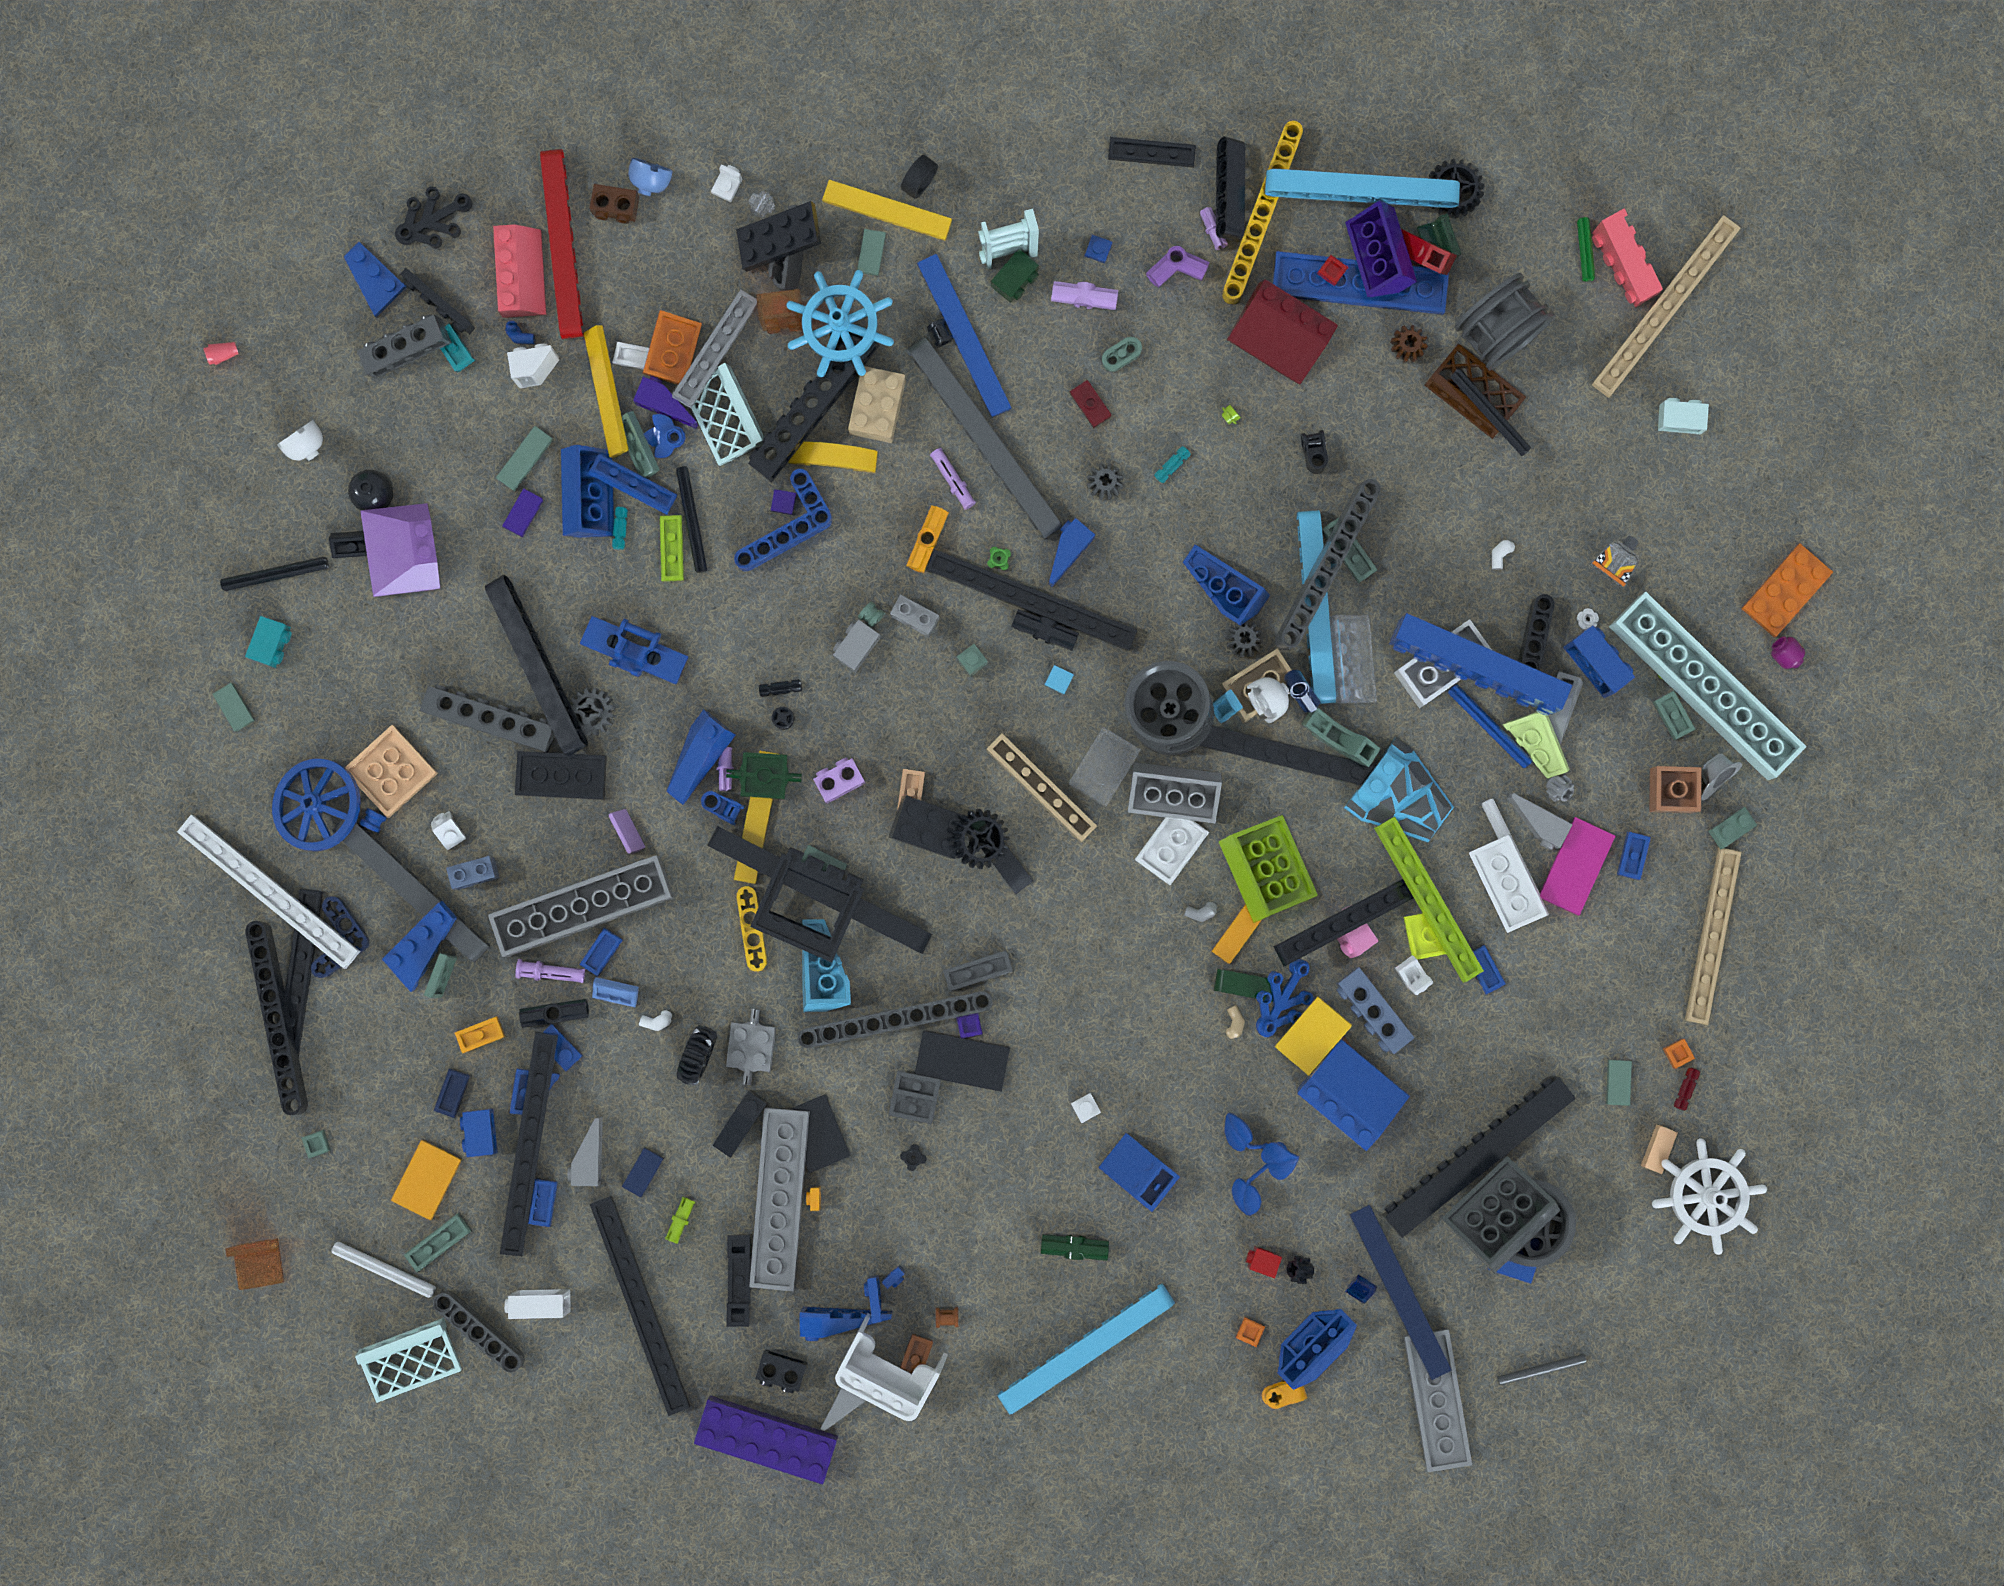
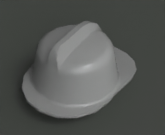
[1701,754,1742,800]

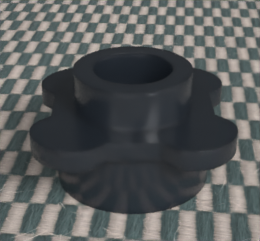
[900,1144,927,1171]

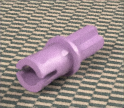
[1200,207,1228,250]
[716,747,734,791]

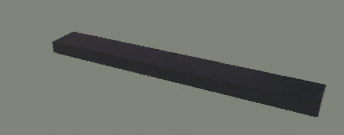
[1273,879,1414,967]
[278,889,323,1066]

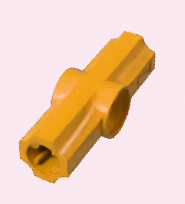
[906,505,949,573]

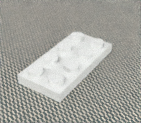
[1469,834,1549,933]

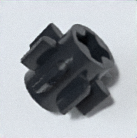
[1287,1256,1314,1284]

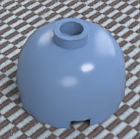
[628,157,673,196]

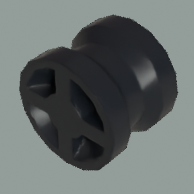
[772,707,795,730]

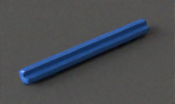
[1448,685,1532,768]

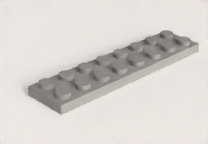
[749,1107,810,1291]

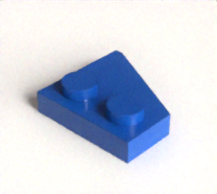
[864,1275,882,1323]

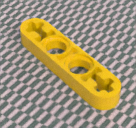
[737,886,767,972]

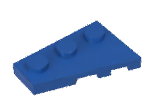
[344,242,406,318]

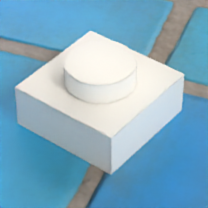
[1071,1093,1101,1123]

